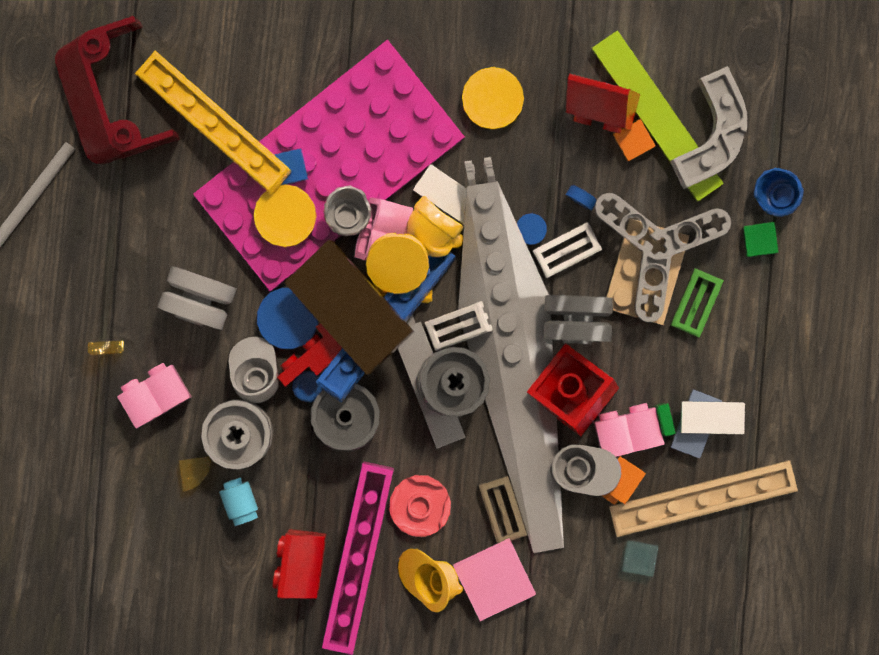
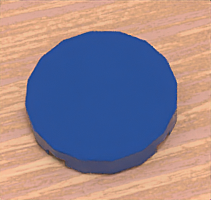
[257,288,319,349]

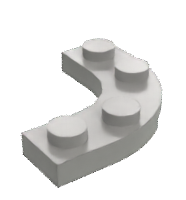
[670,66,747,190]

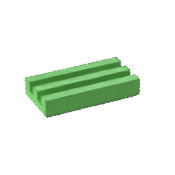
[670,268,724,338]

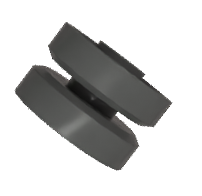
[543,295,613,344]
[417,347,490,416]
[311,384,379,452]

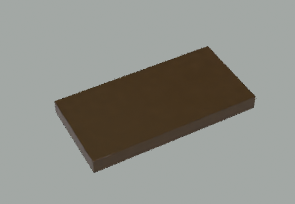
[284,239,414,375]

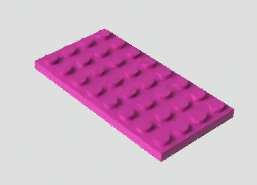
[193,39,465,291]

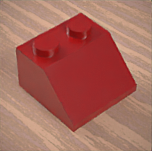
[566,74,640,134]
[527,343,619,436]

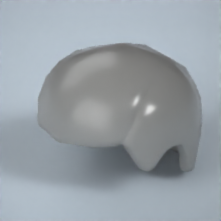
[323,186,371,237]

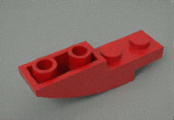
[277,323,342,386]

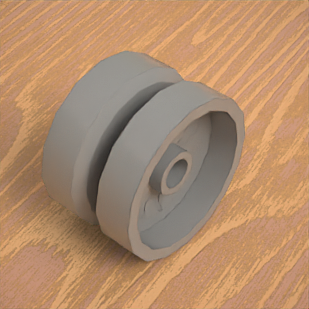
[157,266,237,330]
[201,399,274,469]

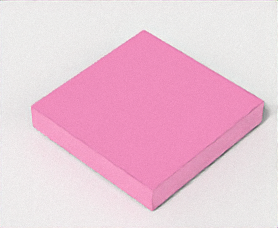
[453,538,536,621]

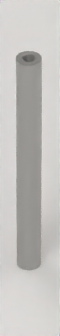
[0,142,75,247]

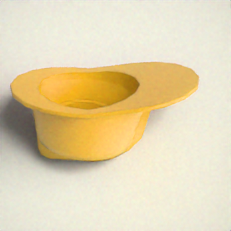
[398,549,463,612]

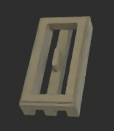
[479,476,527,544]

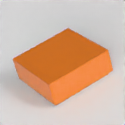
[613,119,656,162]

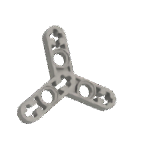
[594,193,731,322]

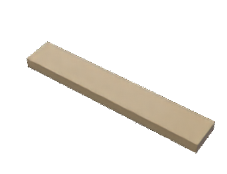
[609,460,798,537]

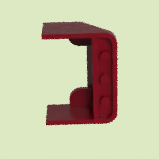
[55,16,180,165]

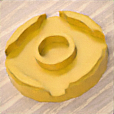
[462,67,524,130]
[254,184,317,247]
[366,232,429,294]

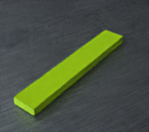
[592,30,724,202]

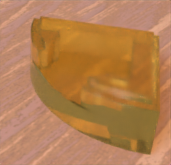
[88,341,124,355]
[179,456,211,491]

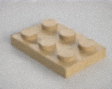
[606,218,689,325]

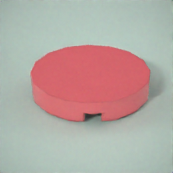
[389,475,451,537]

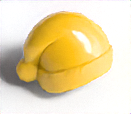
[407,196,463,258]

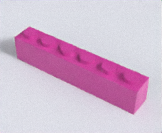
[322,461,394,655]

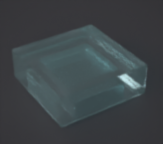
[622,540,658,577]

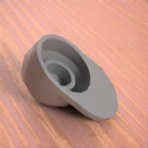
[229,337,279,403]
[552,445,621,496]

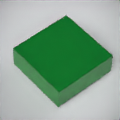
[742,222,779,257]
[654,403,676,436]

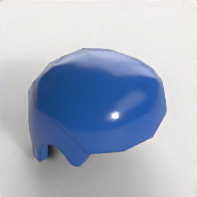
[754,168,804,217]

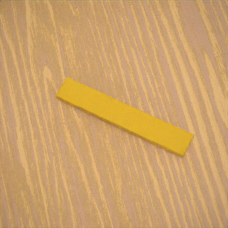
[135,51,292,195]

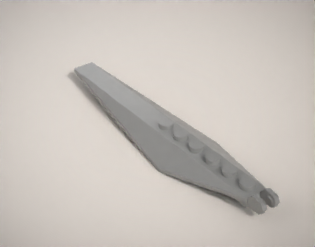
[458,157,564,553]

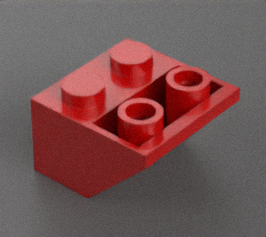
[272,529,327,599]

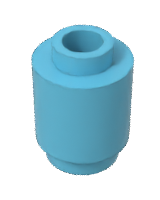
[219,478,258,526]

